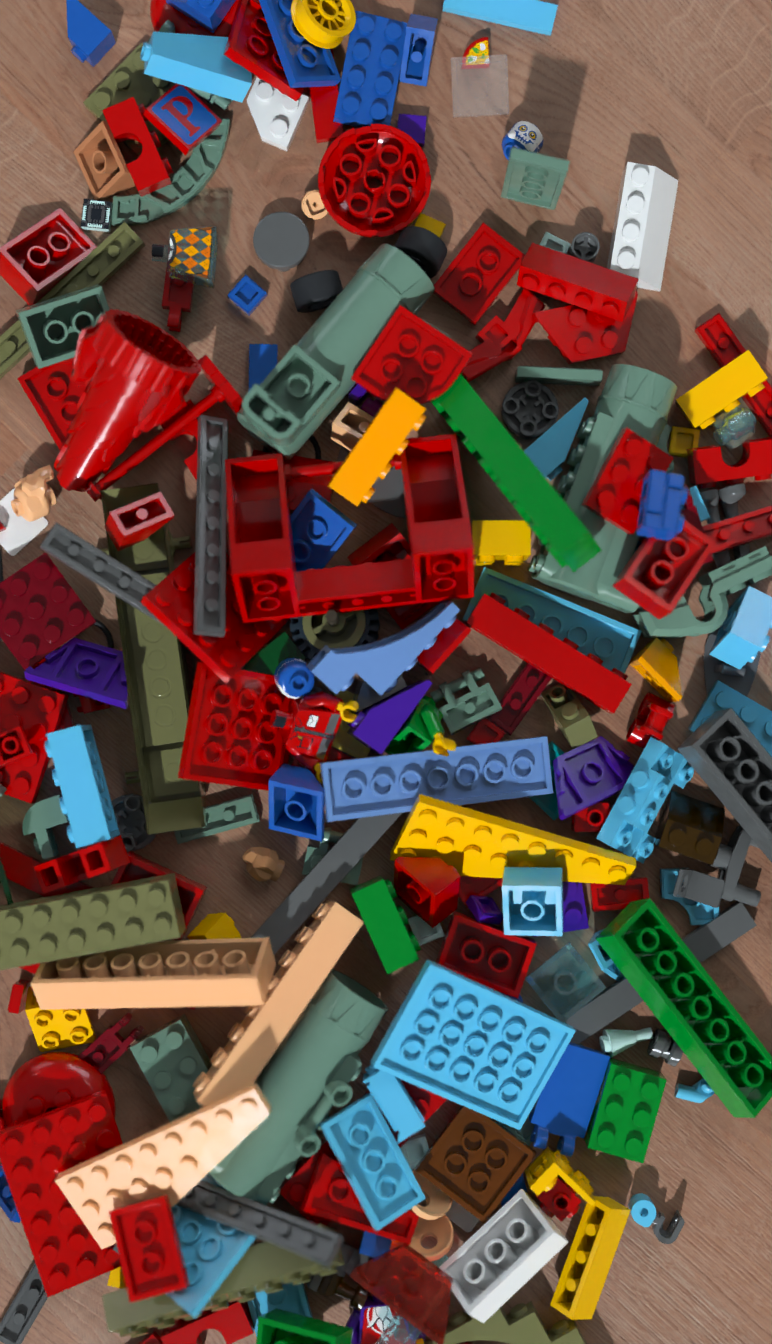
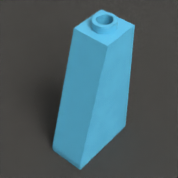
[140,31,252,103]

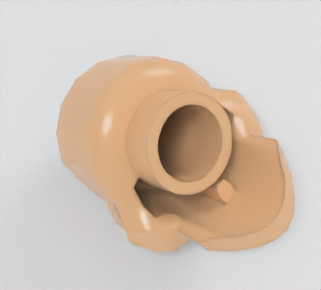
[11,465,56,522]

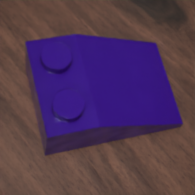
[347,680,432,754]

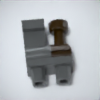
[306,1242,384,1312]

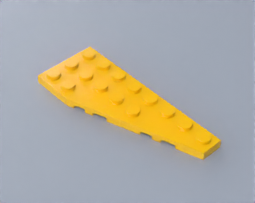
[390,794,636,885]

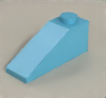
[524,397,589,481]

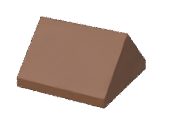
[73,121,136,201]

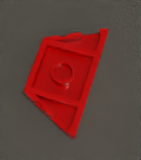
[532,291,638,365]

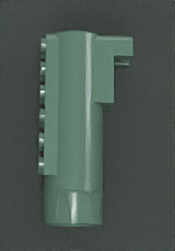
[237,243,435,460]
[528,364,678,613]
[208,969,388,1205]

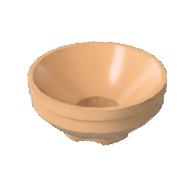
[411,1169,453,1220]
[403,1214,454,1262]

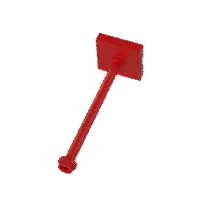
[84,354,243,502]

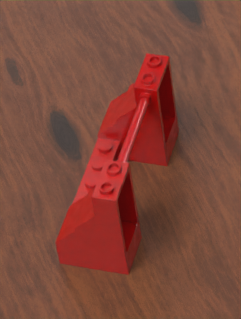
[225,434,474,623]

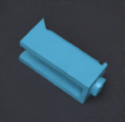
[363,1064,425,1144]

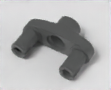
[708,824,761,907]

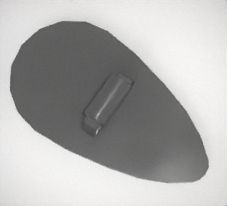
[337,446,406,518]
[703,627,761,697]

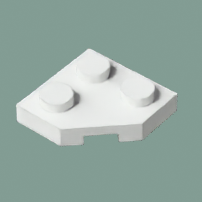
[246,77,309,151]

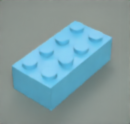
[45,725,120,848]

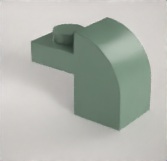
[22,794,69,860]

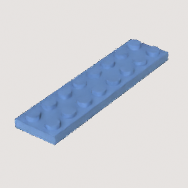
[320,736,553,822]

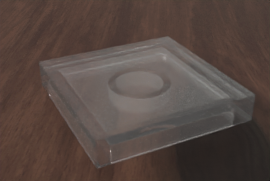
[450,54,509,118]

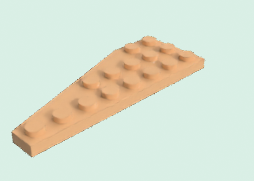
[55,1084,272,1249]

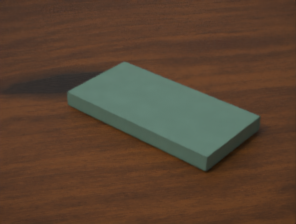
[501,147,570,210]

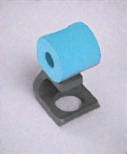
[628,1193,685,1244]

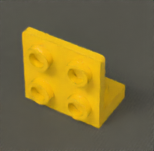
[25,986,96,1052]
[524,1146,596,1206]

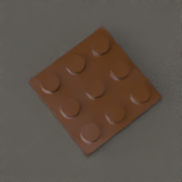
[415,1106,536,1224]

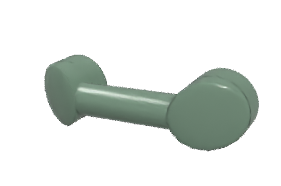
[294,1080,353,1157]

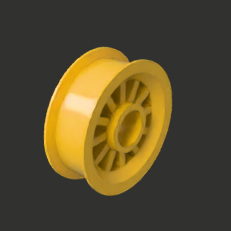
[291,0,356,49]

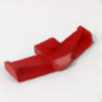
[461,288,545,382]

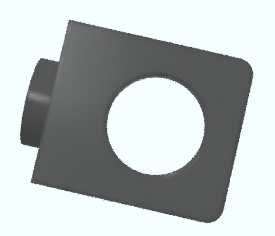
[673,868,726,908]

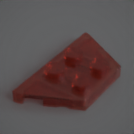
[349,1242,453,1344]

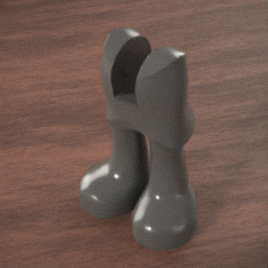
[700,484,750,568]

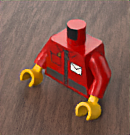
[270,691,359,784]

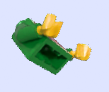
[384,696,456,757]

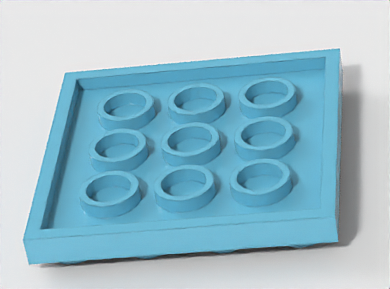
[113,1173,256,1318]

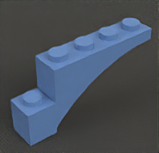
[307,600,460,695]

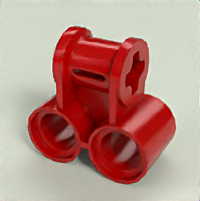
[626,692,675,749]

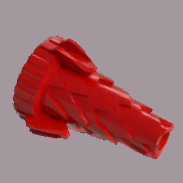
[54,309,201,492]

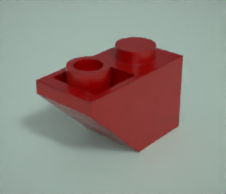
[0,725,33,768]

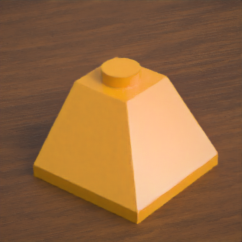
[629,637,682,702]

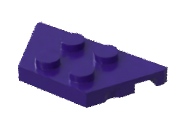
[24,638,128,709]
[553,736,635,821]

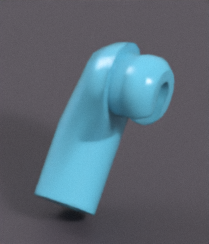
[674,1078,715,1103]

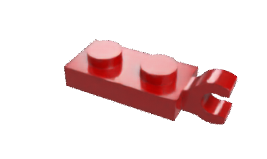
[161,251,197,332]

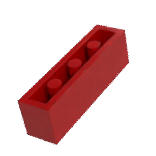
[517,243,639,322]

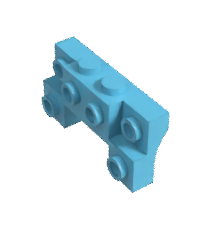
[596,737,694,864]

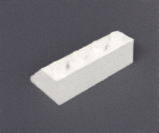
[607,162,678,291]
[438,1189,568,1323]

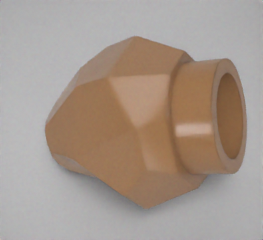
[242,846,285,882]

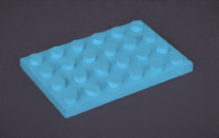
[370,959,576,1130]

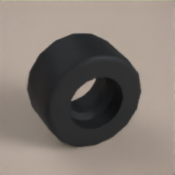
[394,226,448,278]
[290,270,343,313]

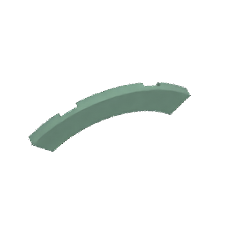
[112,118,231,227]

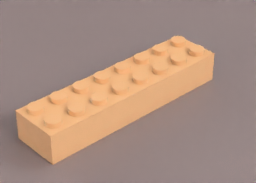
[193,900,364,1107]
[31,937,276,1010]

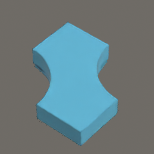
[660,868,719,925]

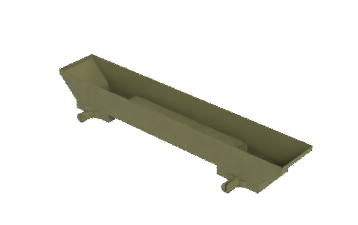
[100,483,206,835]

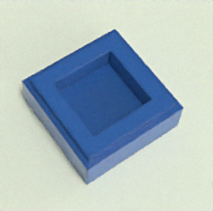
[227,274,267,316]

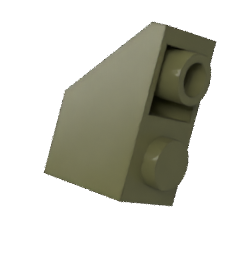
[541,683,598,750]

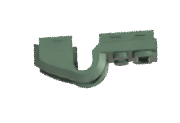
[633,546,772,639]

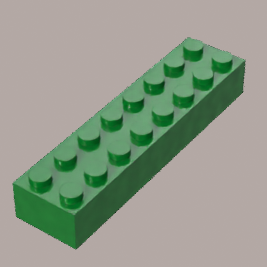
[431,374,602,572]
[595,898,772,1118]

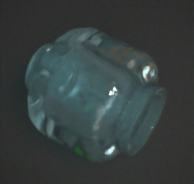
[713,406,756,448]

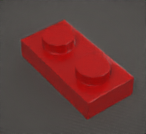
[589,877,649,912]

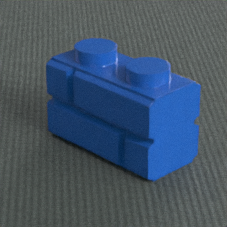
[636,470,688,541]

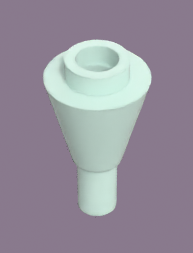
[599,1027,653,1058]

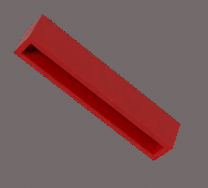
[465,592,632,714]

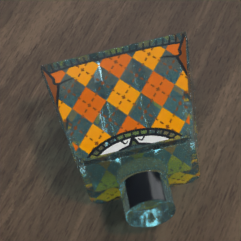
[152,226,219,288]

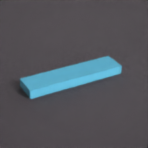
[443,0,558,36]

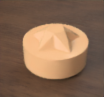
[301,190,328,219]

